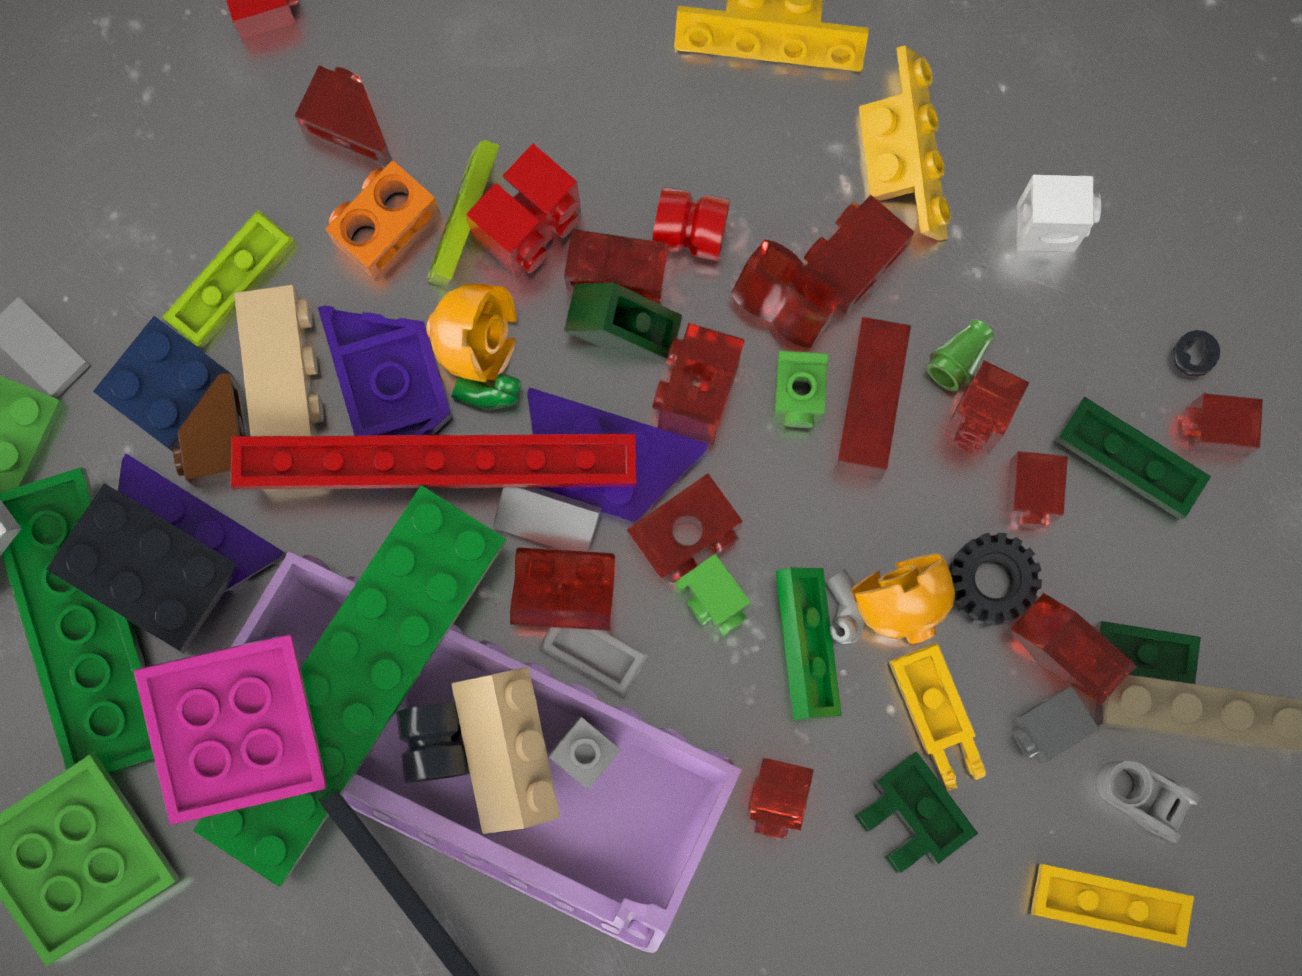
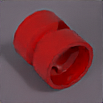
[651,186,730,261]

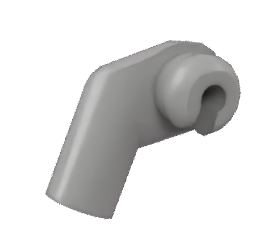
[825,569,866,644]

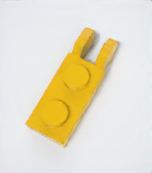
[889,643,986,791]

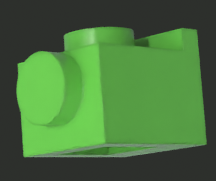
[773,351,828,428]
[674,553,751,636]

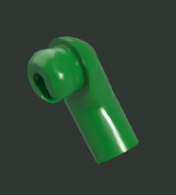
[451,373,521,411]

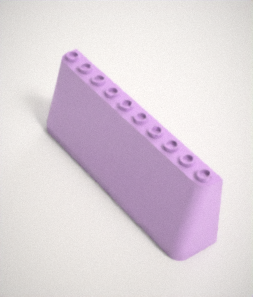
[231,551,742,953]

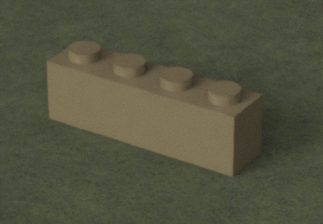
[1094,672,1302,755]

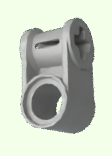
[1096,761,1201,843]

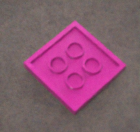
[134,633,328,825]

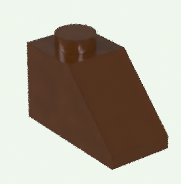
[173,373,247,488]

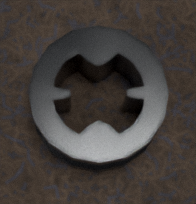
[1172,330,1220,377]

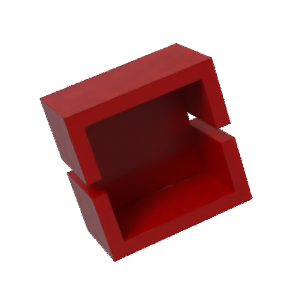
[465,143,581,280]

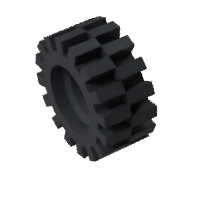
[949,532,1042,626]

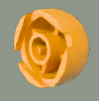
[427,283,517,382]
[851,553,955,644]

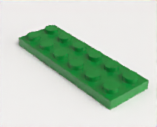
[0,467,154,773]

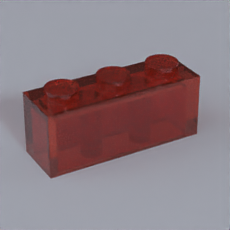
[833,317,911,480]

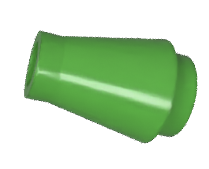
[927,319,995,391]

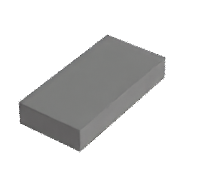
[0,296,90,398]
[492,487,602,558]
[537,605,649,699]

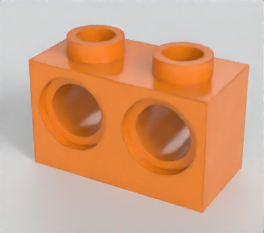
[325,160,440,280]

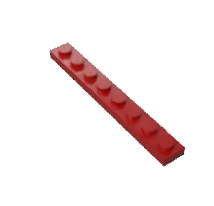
[231,434,636,490]

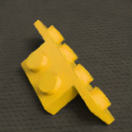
[674,0,869,71]
[859,45,951,241]

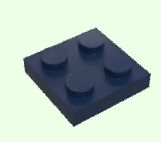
[93,316,233,452]

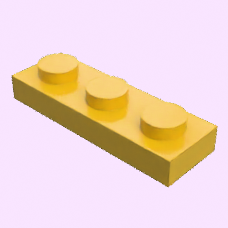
[1031,864,1194,947]

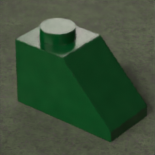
[564,283,682,361]

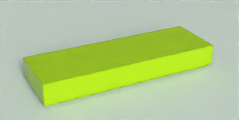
[427,139,500,287]
[162,210,297,351]

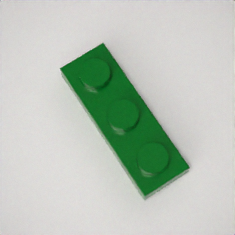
[776,567,842,720]

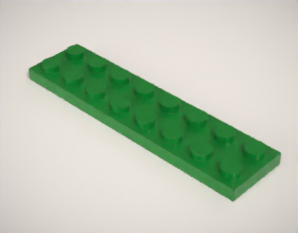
[193,485,507,887]

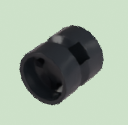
[396,702,470,783]

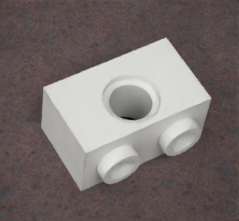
[1017,175,1101,252]

